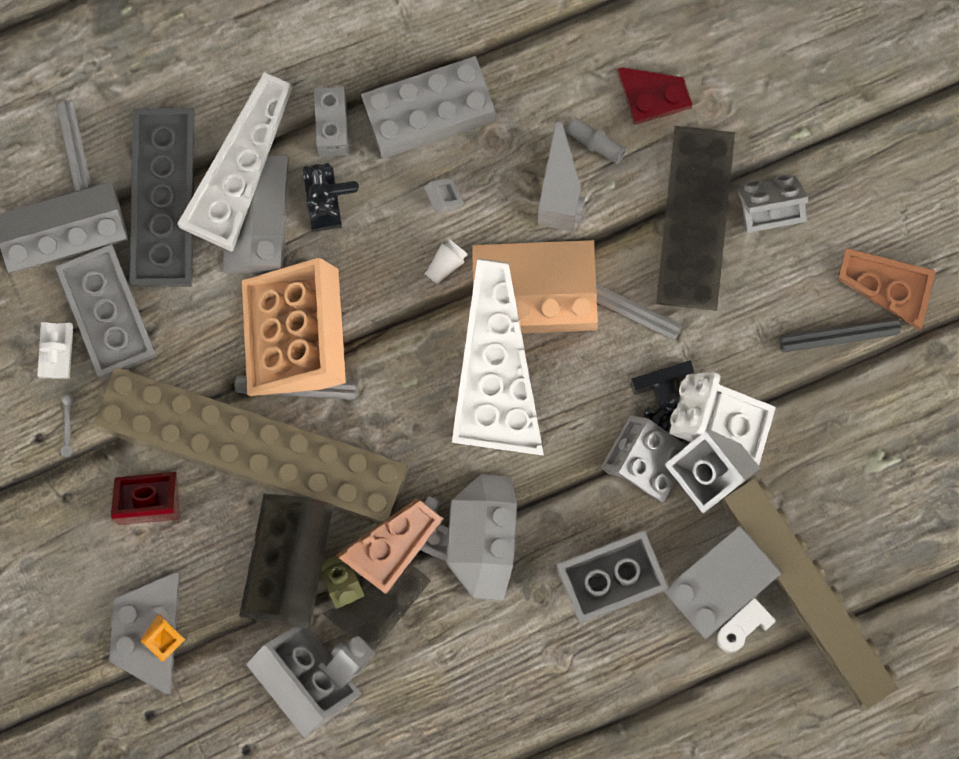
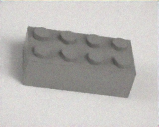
[361,56,496,159]

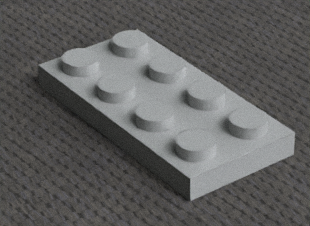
[55,244,157,380]

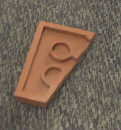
[838,248,936,331]
[335,499,443,594]

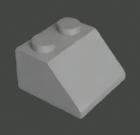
[664,429,761,514]

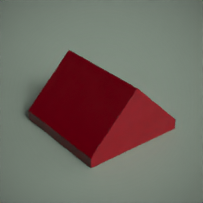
[111,472,180,525]

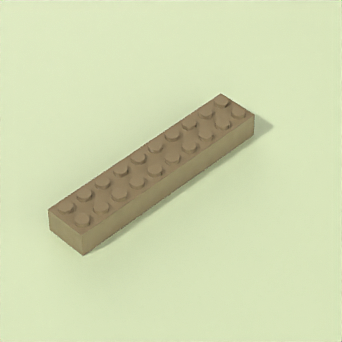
[93,367,409,525]

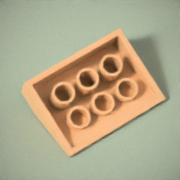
[472,240,598,334]
[242,258,346,396]

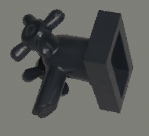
[303,163,359,232]
[630,360,694,431]

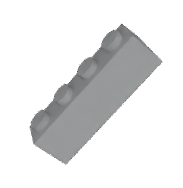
[0,181,130,274]

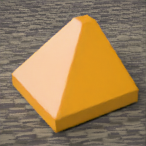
[140,614,185,662]

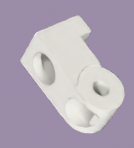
[716,598,776,653]

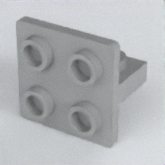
[737,174,809,233]

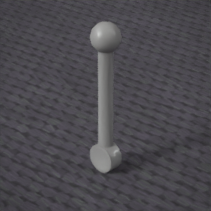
[60,394,74,458]

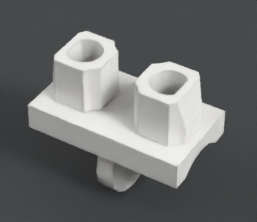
[38,322,73,379]

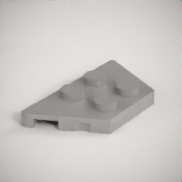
[109,573,180,695]

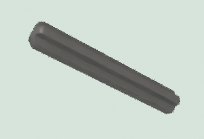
[780,317,901,352]

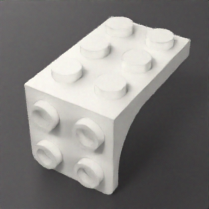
[669,372,776,466]

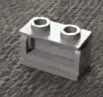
[314,87,350,157]

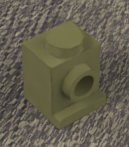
[317,556,365,609]

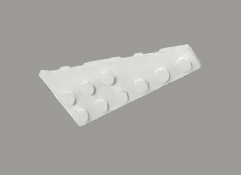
[452,258,544,456]

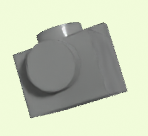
[319,636,375,688]

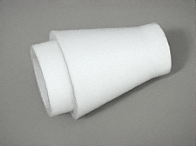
[424,239,468,285]

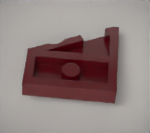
[617,67,692,125]

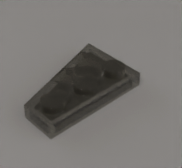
[323,563,431,651]

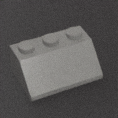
[557,530,669,624]
[246,621,362,738]

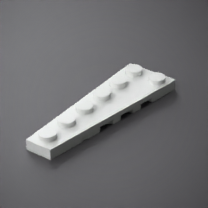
[178,72,292,252]

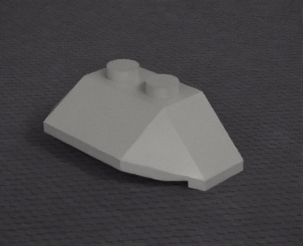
[446,474,517,601]

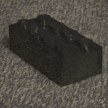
[239,494,334,629]

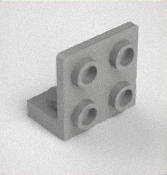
[600,415,687,502]

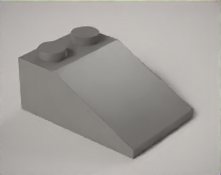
[538,122,585,232]
[664,526,782,639]

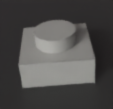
[424,178,464,213]

